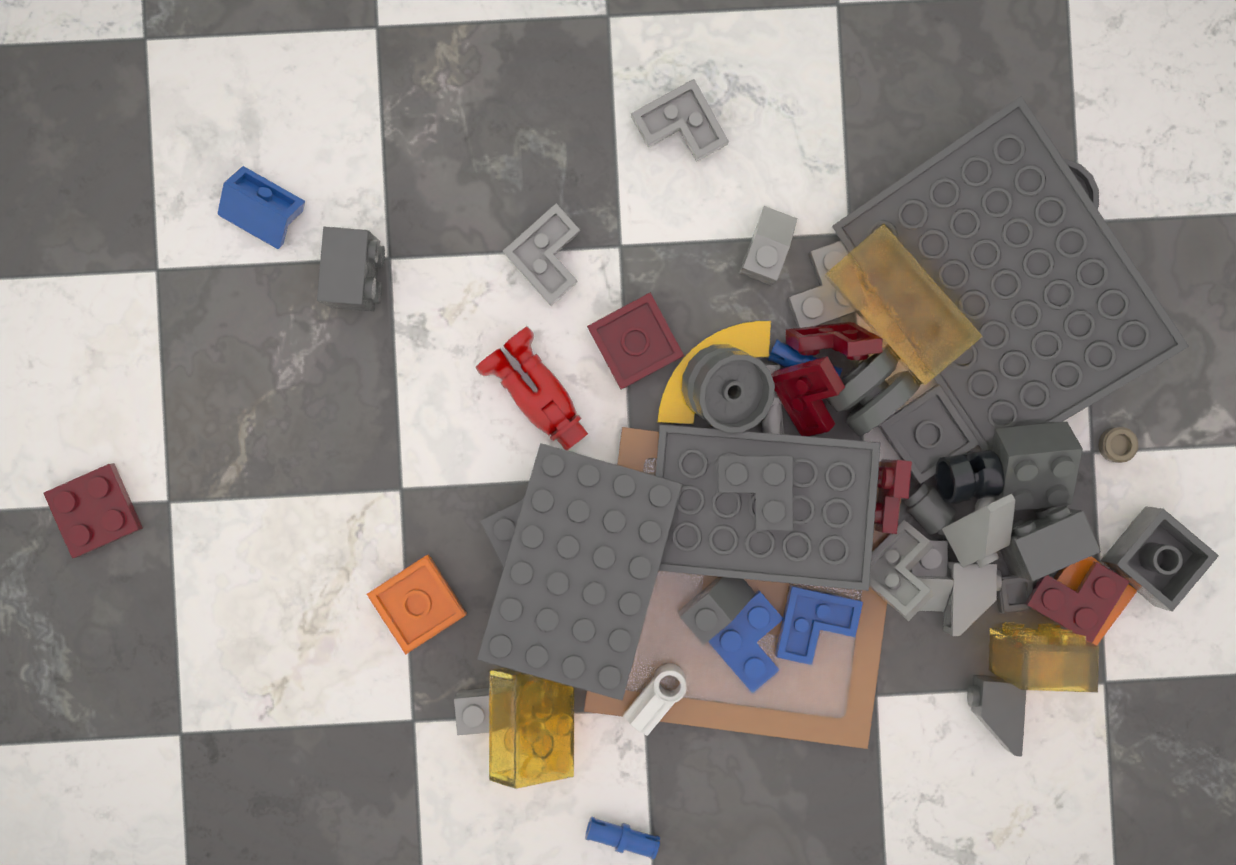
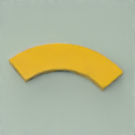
[657,321,771,424]

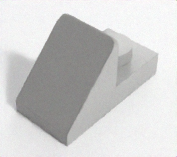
[910,539,954,612]

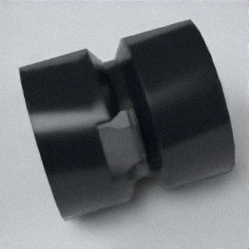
[936,450,1004,504]

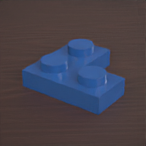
[775,585,863,665]
[708,590,783,694]

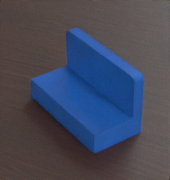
[218,166,305,249]

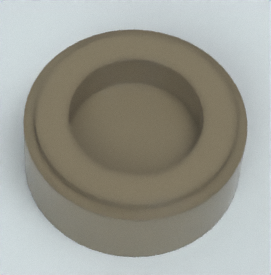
[1098,427,1138,463]

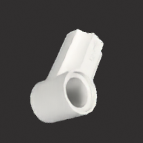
[623,663,686,736]

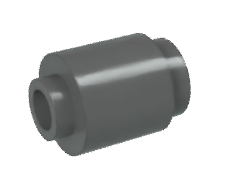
[902,482,956,535]

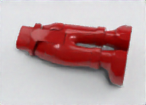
[475,326,588,450]

